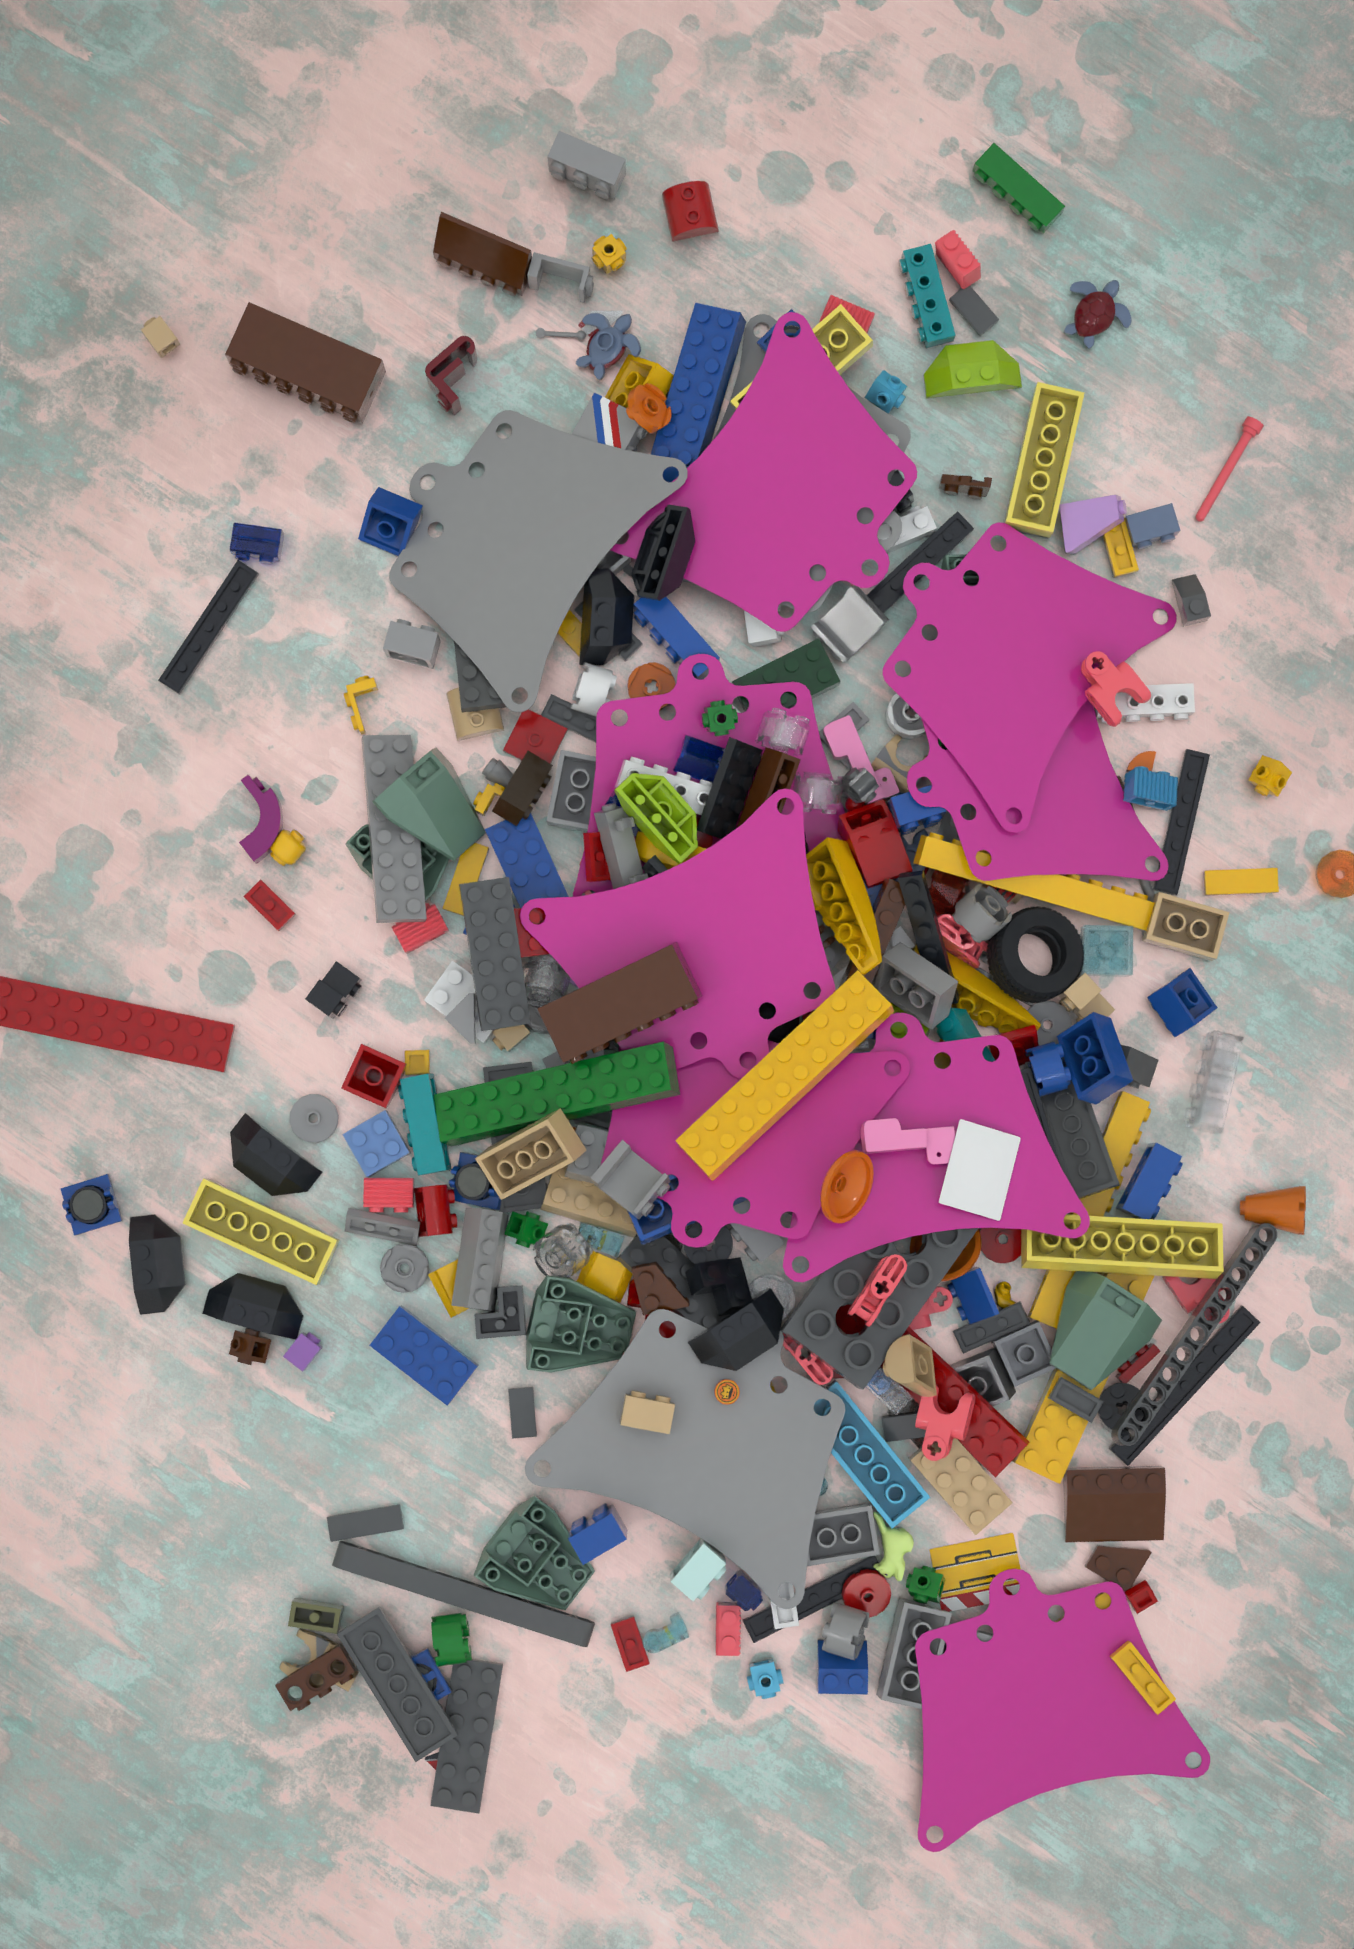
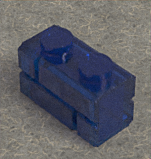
[230,523,284,564]
[724,1570,763,1611]

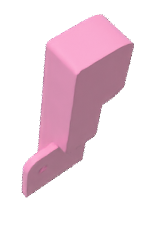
[823,715,900,805]
[861,1118,956,1165]

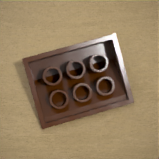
[433,212,532,296]
[1063,1466,1166,1542]

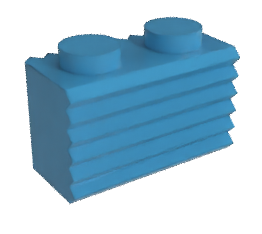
[1123,766,1178,811]

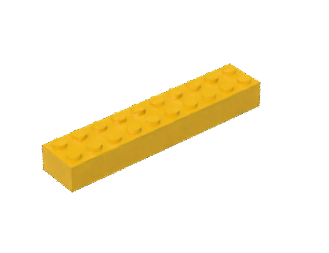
[675,970,894,1181]
[1012,1272,1155,1484]

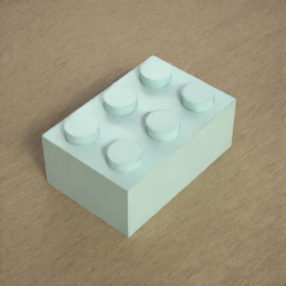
[670,1538,726,1602]

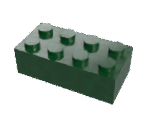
[732,638,841,712]

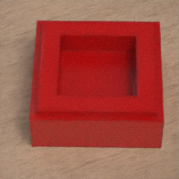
[1124,1580,1158,1614]

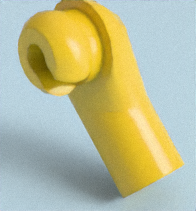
[994,1281,1016,1308]

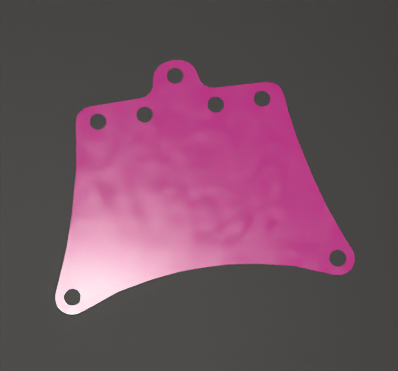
[610,312,917,632]
[882,522,1177,833]
[572,654,846,897]
[907,699,1168,881]
[520,789,835,1078]
[783,1013,1090,1282]
[601,1032,910,1248]
[915,1569,1210,1852]

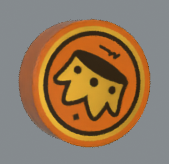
[714,1379,740,1405]

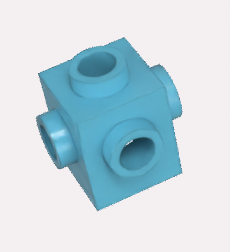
[864,370,907,413]
[747,1658,784,1699]

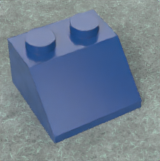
[358,487,423,556]
[1147,968,1218,1037]
[947,1267,1000,1324]
[817,1640,868,1695]

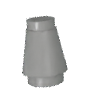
[482,758,513,788]

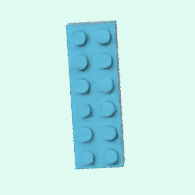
[814,1380,930,1529]

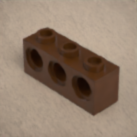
[275,1643,357,1711]

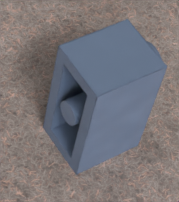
[1125,503,1181,550]

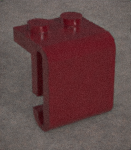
[425,336,477,415]

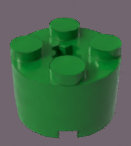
[431,1613,472,1667]

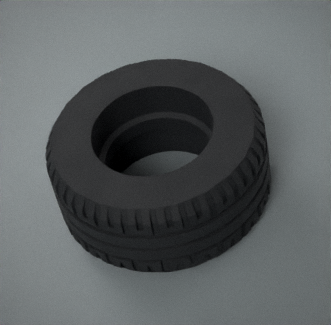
[987,906,1084,1003]

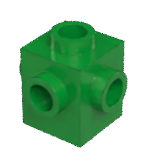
[701,700,738,736]
[504,1211,548,1248]
[906,1566,946,1604]

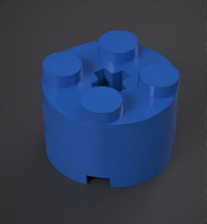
[1025,1042,1072,1097]

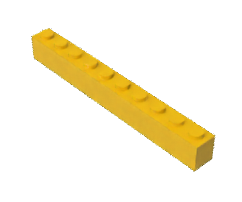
[913,832,1155,931]
[1028,1091,1151,1329]

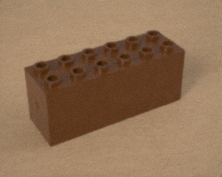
[225,302,386,424]
[538,942,703,1064]

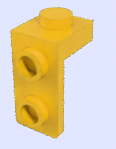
[343,676,378,735]
[473,783,531,816]

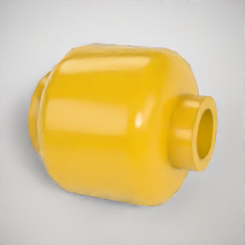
[270,829,306,866]

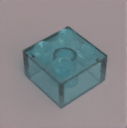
[1080,925,1133,977]

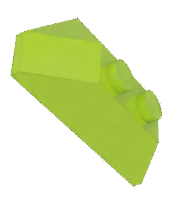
[923,340,1022,399]
[614,773,698,864]

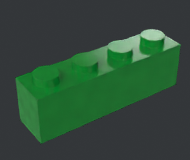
[972,143,1065,234]

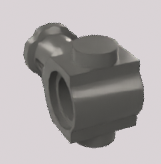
[835,767,879,803]

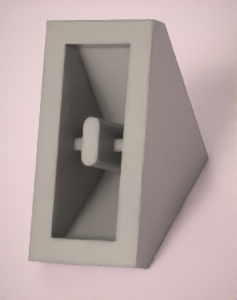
[445,993,476,1044]

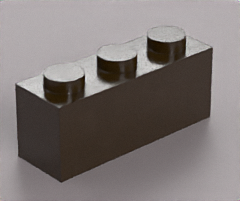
[492,751,553,826]

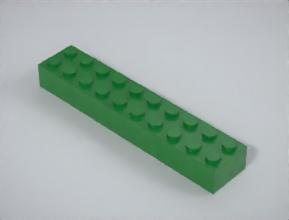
[434,1041,680,1147]

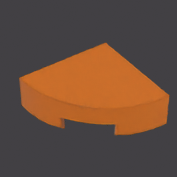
[1126,751,1156,771]

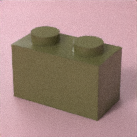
[288,1598,344,1634]

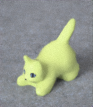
[873,1511,914,1581]

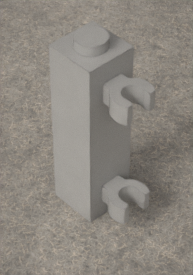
[594,803,648,889]

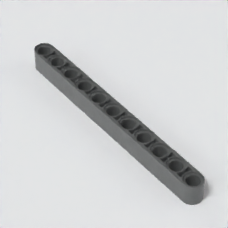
[1111,1223,1277,1446]
[332,1541,595,1647]

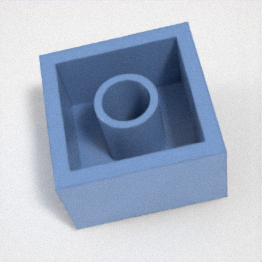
[342,1110,411,1177]

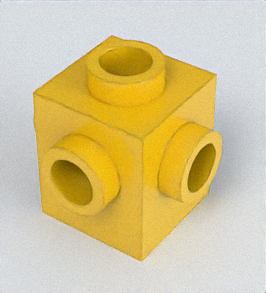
[591,234,627,274]
[1248,755,1292,797]

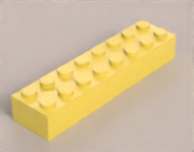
[1021,1214,1224,1279]

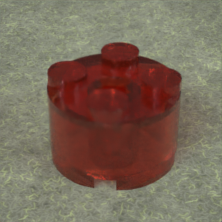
[929,870,970,916]

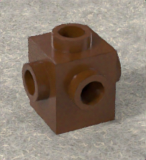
[229,1328,271,1365]

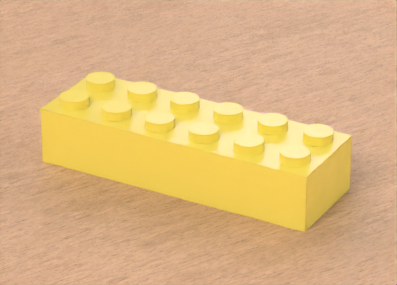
[730,304,873,410]
[1004,382,1085,538]
[182,1178,340,1285]

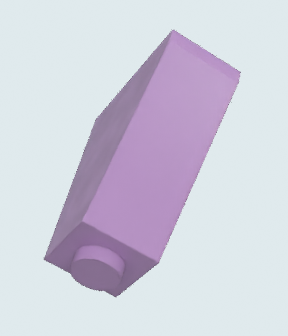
[1059,495,1127,554]

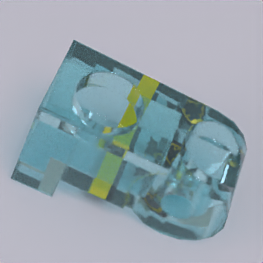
[574,1222,625,1257]
[643,1612,690,1653]

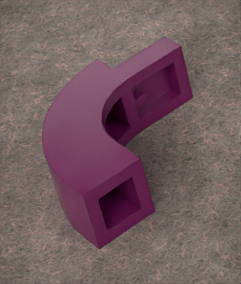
[239,775,283,864]

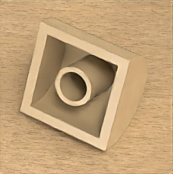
[446,687,504,741]
[883,1334,937,1397]

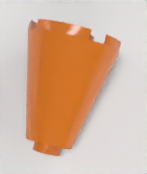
[1240,1186,1306,1235]

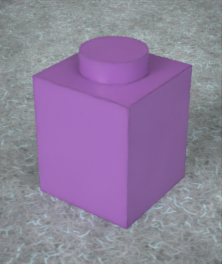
[283,1332,323,1372]

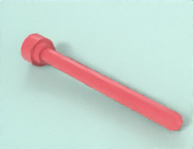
[1196,416,1264,522]

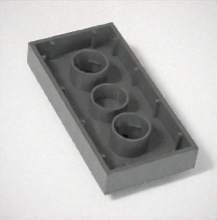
[780,1228,978,1390]

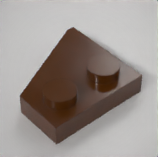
[939,474,992,499]
[631,1262,690,1316]
[1085,1545,1152,1591]

